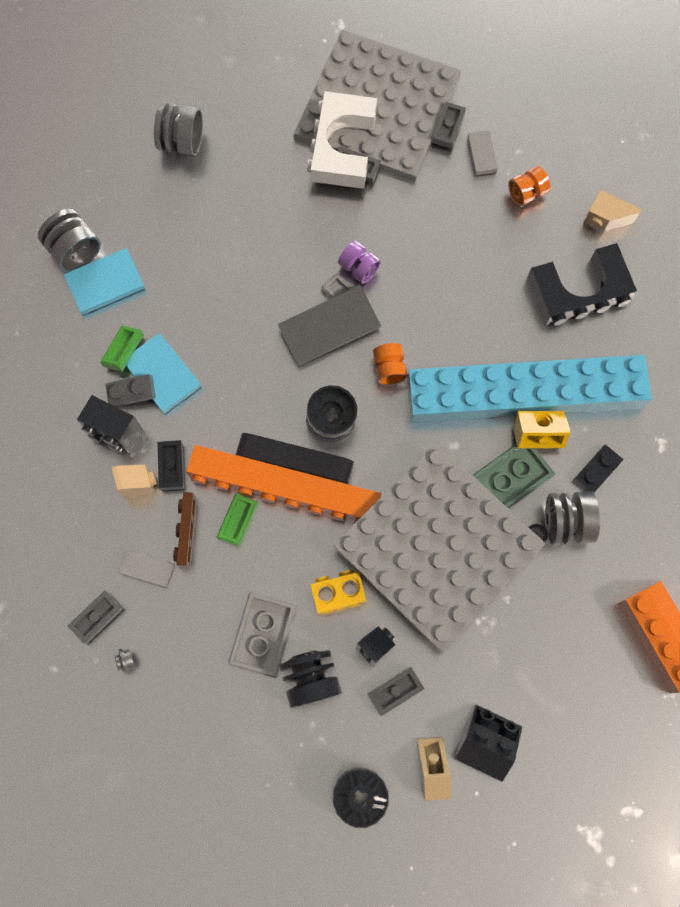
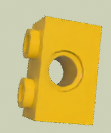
[513,411,571,448]

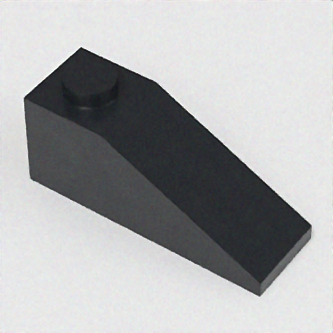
[356,626,396,667]

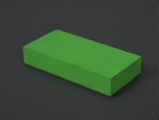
[100,325,144,372]
[216,493,258,547]

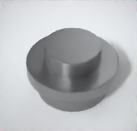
[115,649,134,674]

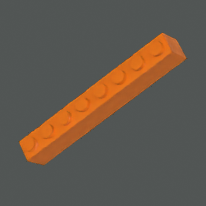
[186,445,382,524]

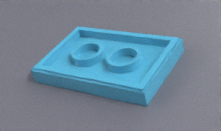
[63,248,145,316]
[126,333,202,414]

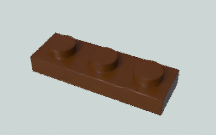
[173,492,196,569]

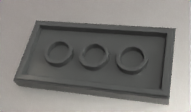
[278,285,381,366]

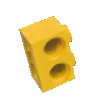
[310,570,366,616]

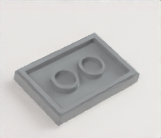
[228,592,297,678]

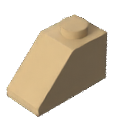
[584,190,641,232]
[111,465,157,501]
[417,737,451,801]

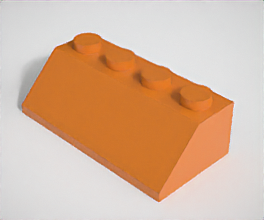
[618,581,680,693]

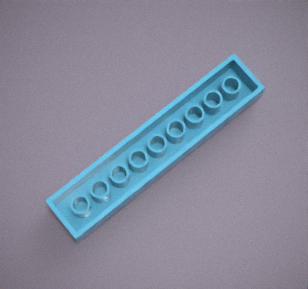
[407,355,652,423]

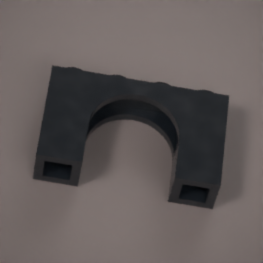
[527,243,637,325]

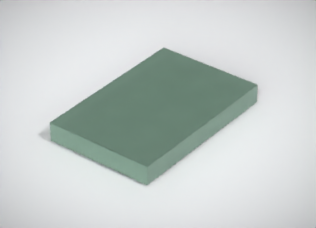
[473,443,555,509]

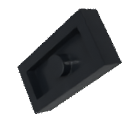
[157,440,184,490]
[573,444,624,493]

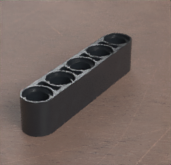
[235,433,354,484]

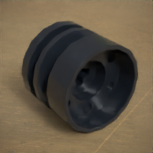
[306,385,358,443]
[279,650,342,708]
[333,767,389,828]

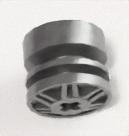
[154,102,203,156]
[38,209,101,272]
[545,491,600,545]

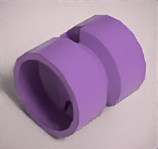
[338,240,381,284]

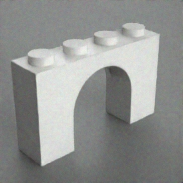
[307,91,377,189]

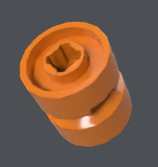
[508,166,551,206]
[373,343,408,385]

